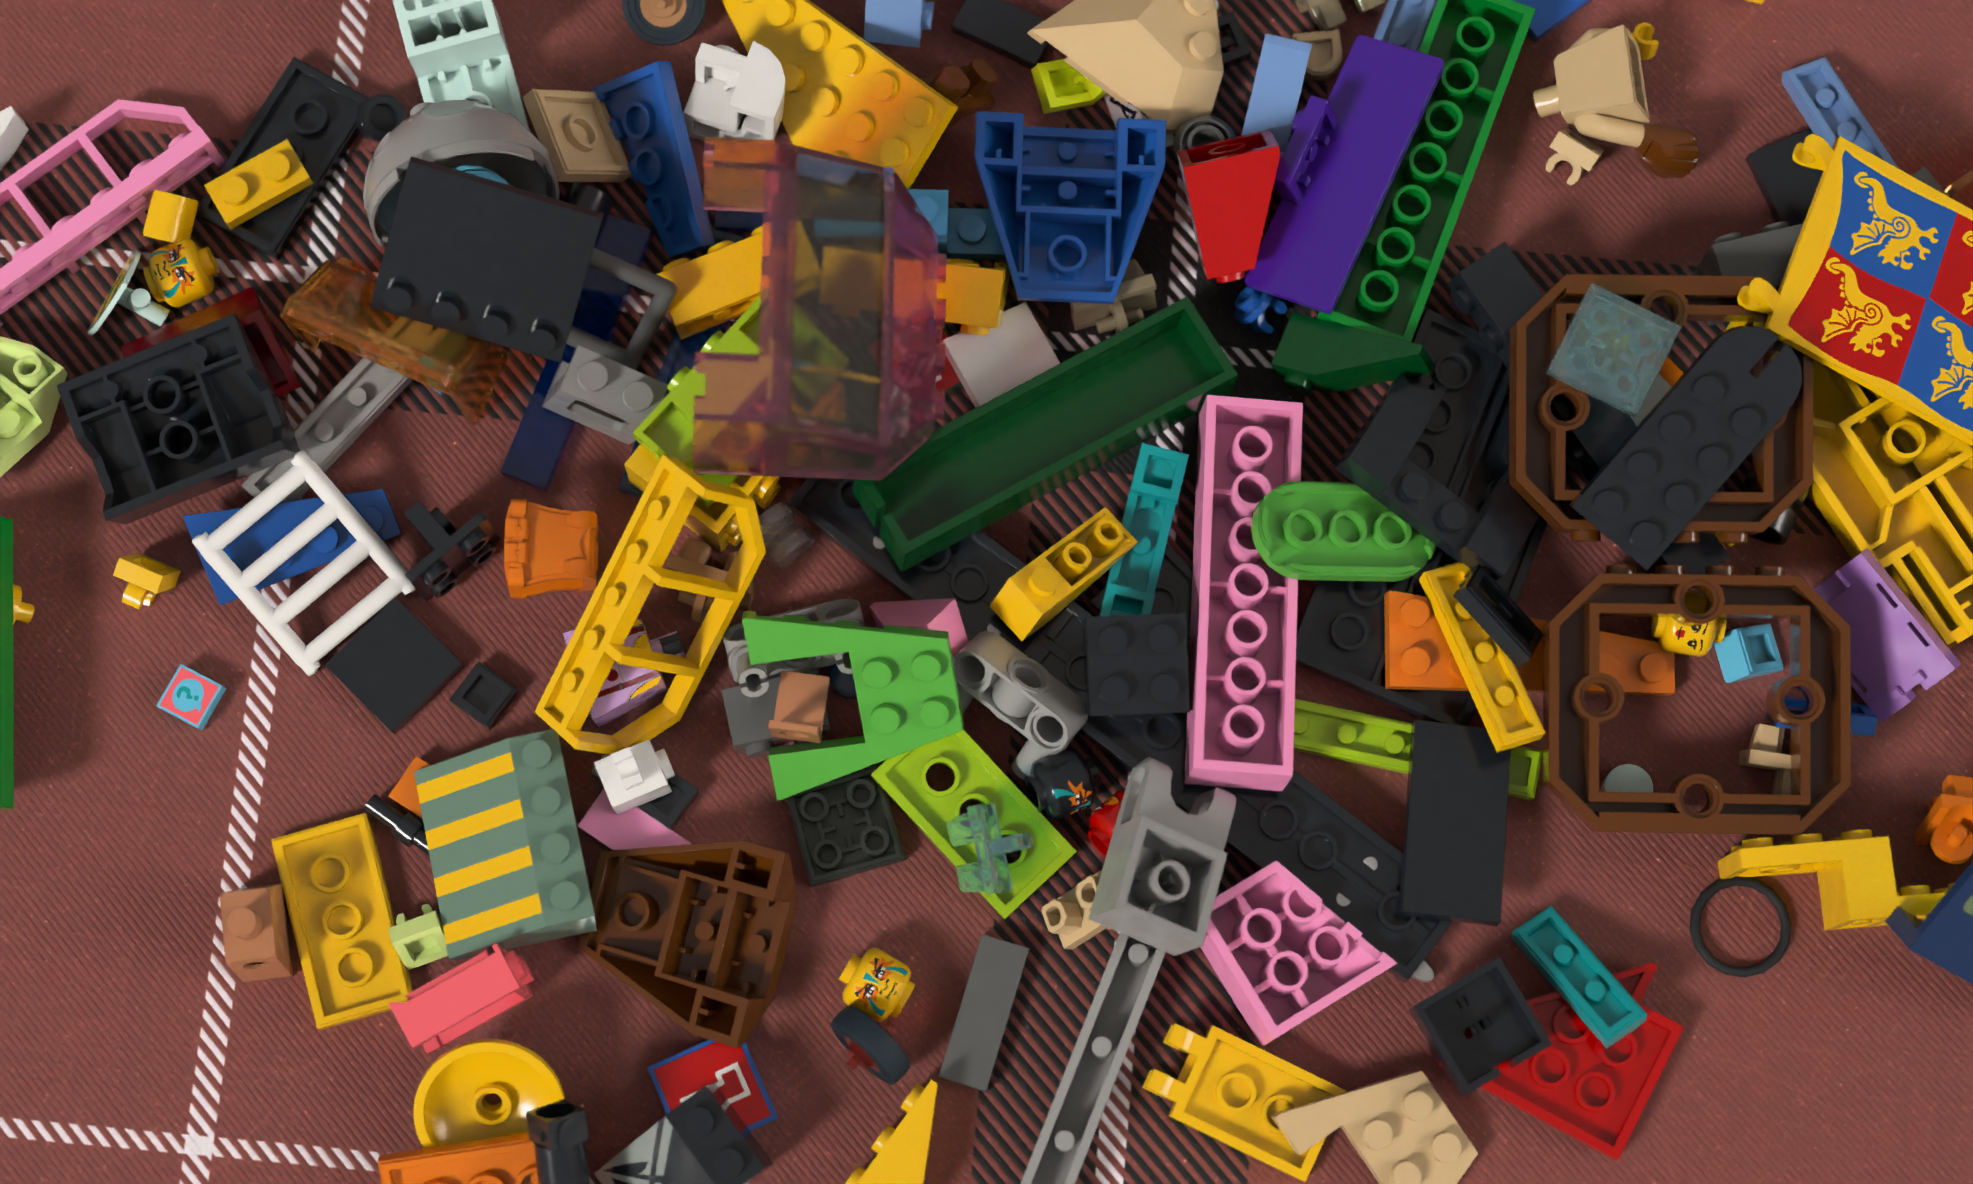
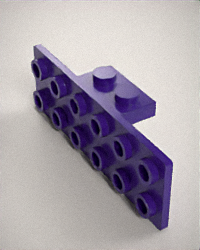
[1245,35,1445,314]

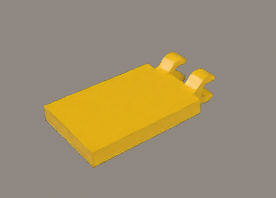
[1142,1024,1347,1182]

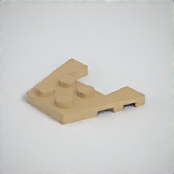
[1271,1070,1478,1184]

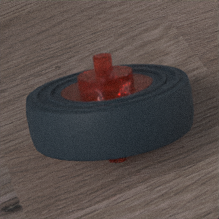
[830,1005,911,1085]

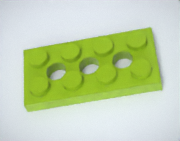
[871,730,1077,919]

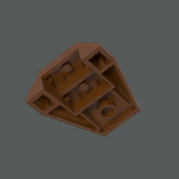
[577,840,798,1048]

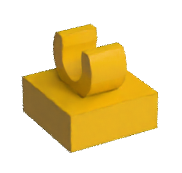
[113,552,181,609]

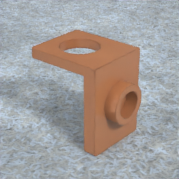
[768,670,830,743]

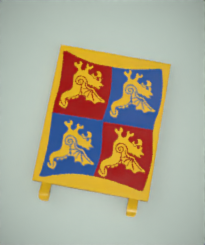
[1737,134,1973,446]

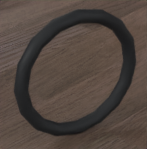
[1689,876,1791,978]

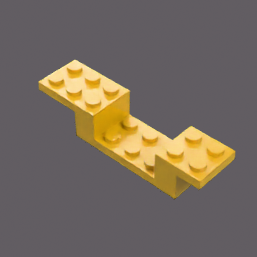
[1717,829,1973,931]

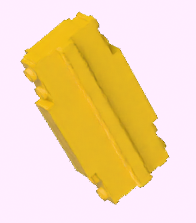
[1725,322,1973,649]

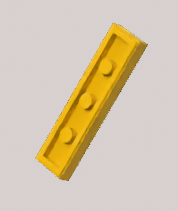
[1419,562,1546,752]

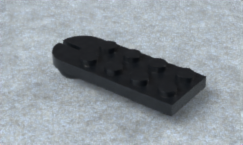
[1569,326,1802,570]

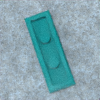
[1512,905,1647,1048]

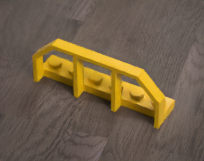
[534,455,766,755]

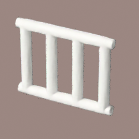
[192,450,416,676]

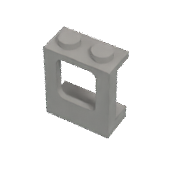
[542,345,668,445]

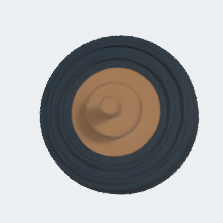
[622,0,707,46]

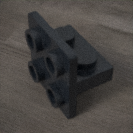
[404,501,500,601]

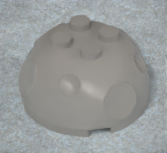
[363,100,560,246]

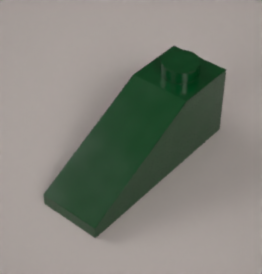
[1271,313,1435,394]

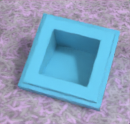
[1714,624,1784,683]

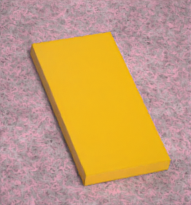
[271,813,413,1030]

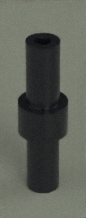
[364,794,429,856]

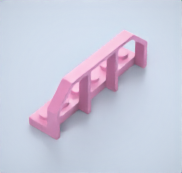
[0,99,226,326]

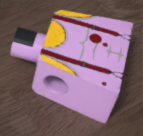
[563,619,686,727]

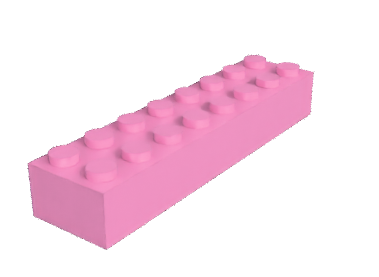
[1184,395,1303,791]

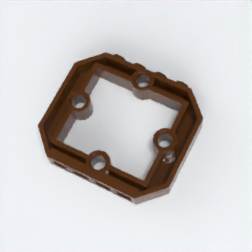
[1509,274,1813,544]
[1543,564,1851,835]

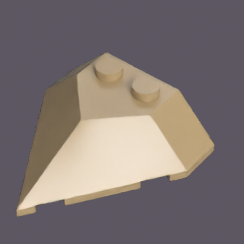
[1027,0,1224,134]

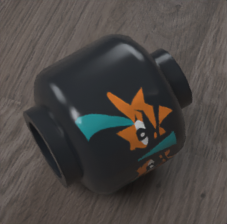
[1024,748,1101,819]

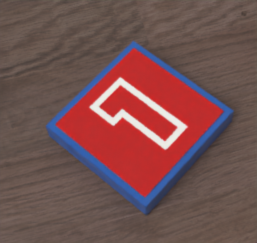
[647,1040,779,1131]

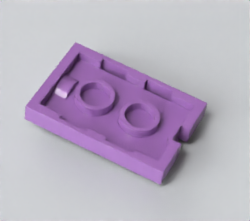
[1814,548,1961,723]

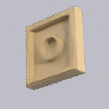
[522,89,632,182]

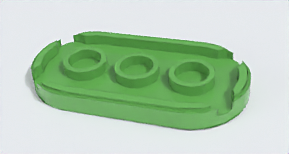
[1251,481,1436,582]

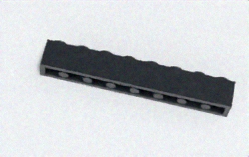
[1447,241,1731,575]

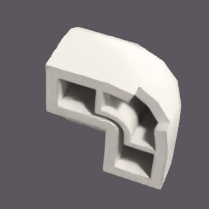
[683,41,786,153]

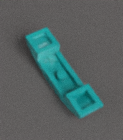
[1099,443,1189,616]

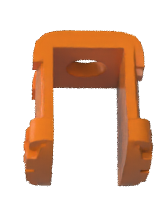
[504,499,599,599]

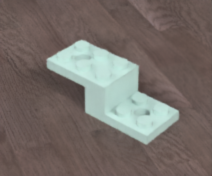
[393,0,530,131]

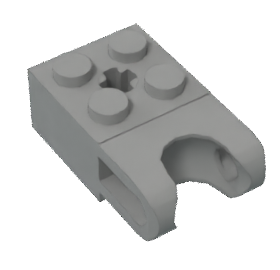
[1088,757,1236,956]

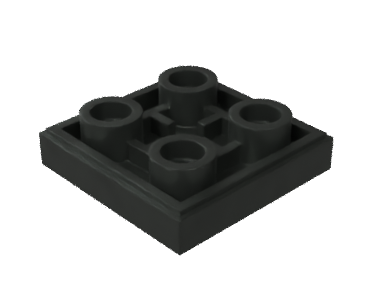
[786,765,905,888]

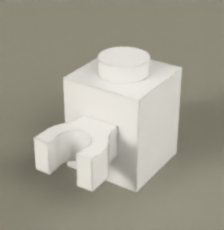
[594,740,675,815]

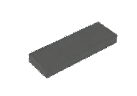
[939,934,1029,1092]

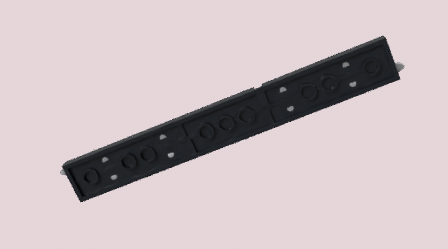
[788,429,1453,983]

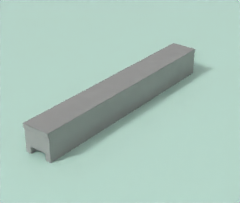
[1021,933,1166,1184]

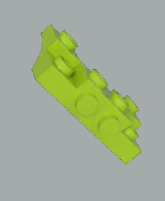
[632,289,841,508]

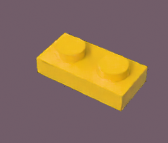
[204,139,314,230]

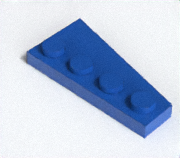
[593,61,715,258]
[183,488,402,605]

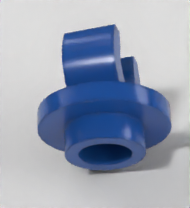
[1235,286,1287,334]

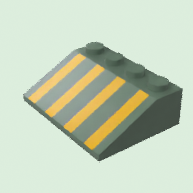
[414,729,597,961]

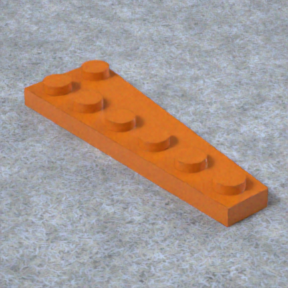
[1384,591,1675,696]

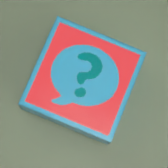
[156,664,226,731]

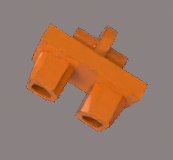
[1915,775,1973,864]

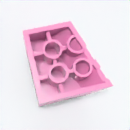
[1200,860,1397,1047]

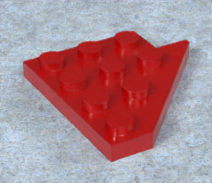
[1437,963,1684,1161]

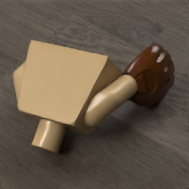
[1533,22,1700,178]

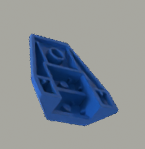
[974,111,1166,304]

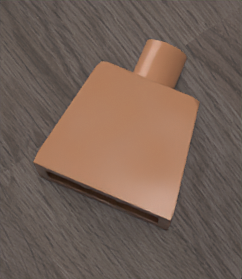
[220,883,293,983]

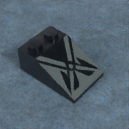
[594,1083,773,1184]

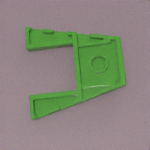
[742,611,964,800]

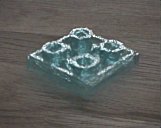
[1546,283,1681,417]

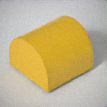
[143,189,199,244]

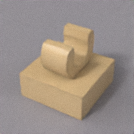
[1546,126,1604,185]

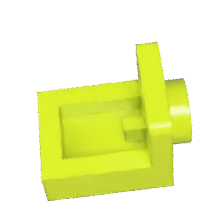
[1031,59,1107,114]

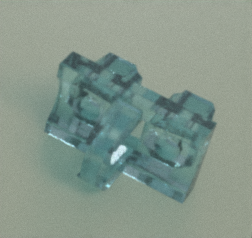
[947,803,1033,895]

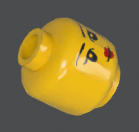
[1651,591,1727,657]

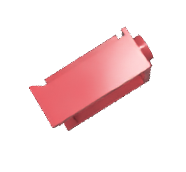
[388,944,534,1054]

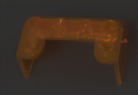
[280,256,508,425]

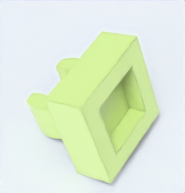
[388,904,448,970]

